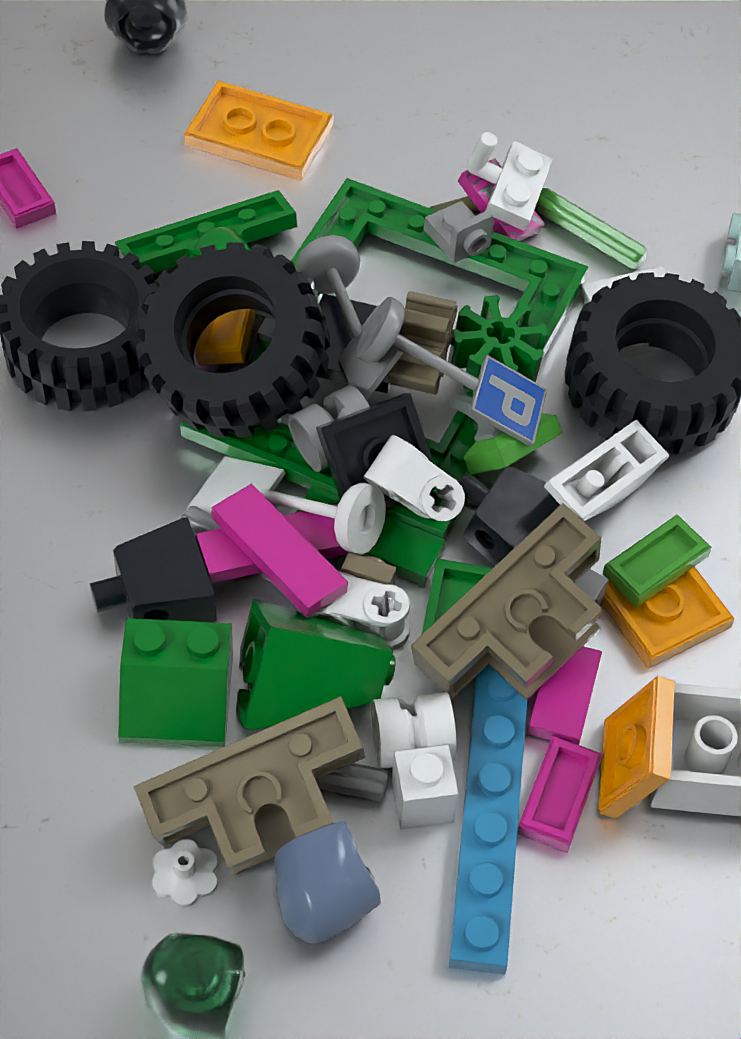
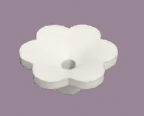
[152,839,218,908]

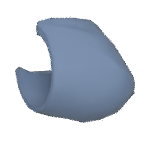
[274,821,381,944]

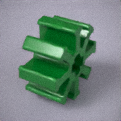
[448,295,548,393]

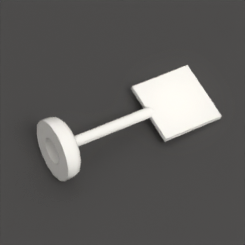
[187,456,386,555]

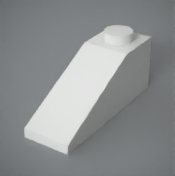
[544,420,669,521]

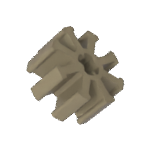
[388,291,458,395]

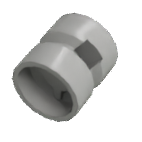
[288,385,369,472]

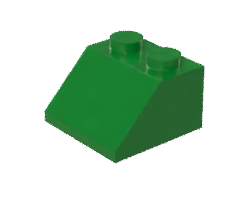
[118,618,233,747]

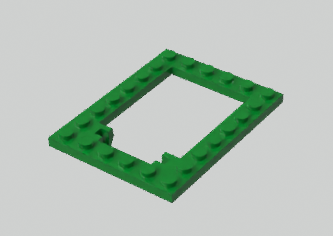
[180,178,588,539]

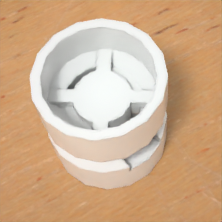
[371,692,457,769]

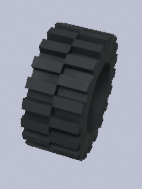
[0,241,158,412]

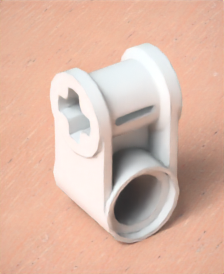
[363,435,465,521]
[312,571,410,650]

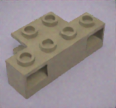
[411,503,603,700]
[133,697,365,874]

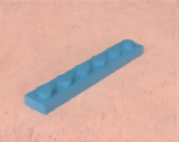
[449,665,527,974]

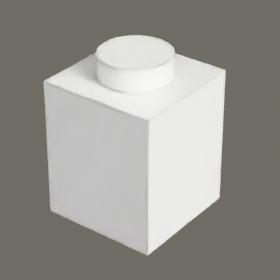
[391,745,459,829]

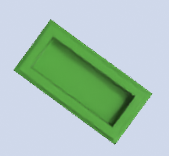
[602,515,712,608]

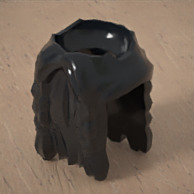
[104,0,188,54]

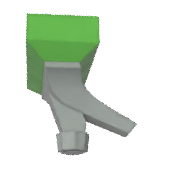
[450,377,563,474]

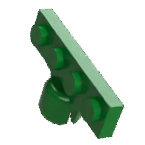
[115,190,298,274]

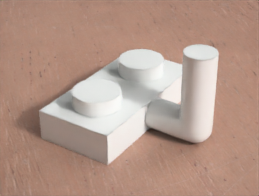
[466,132,553,231]

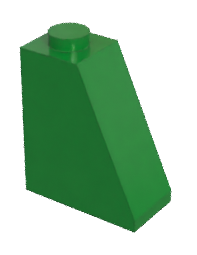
[236,599,396,730]

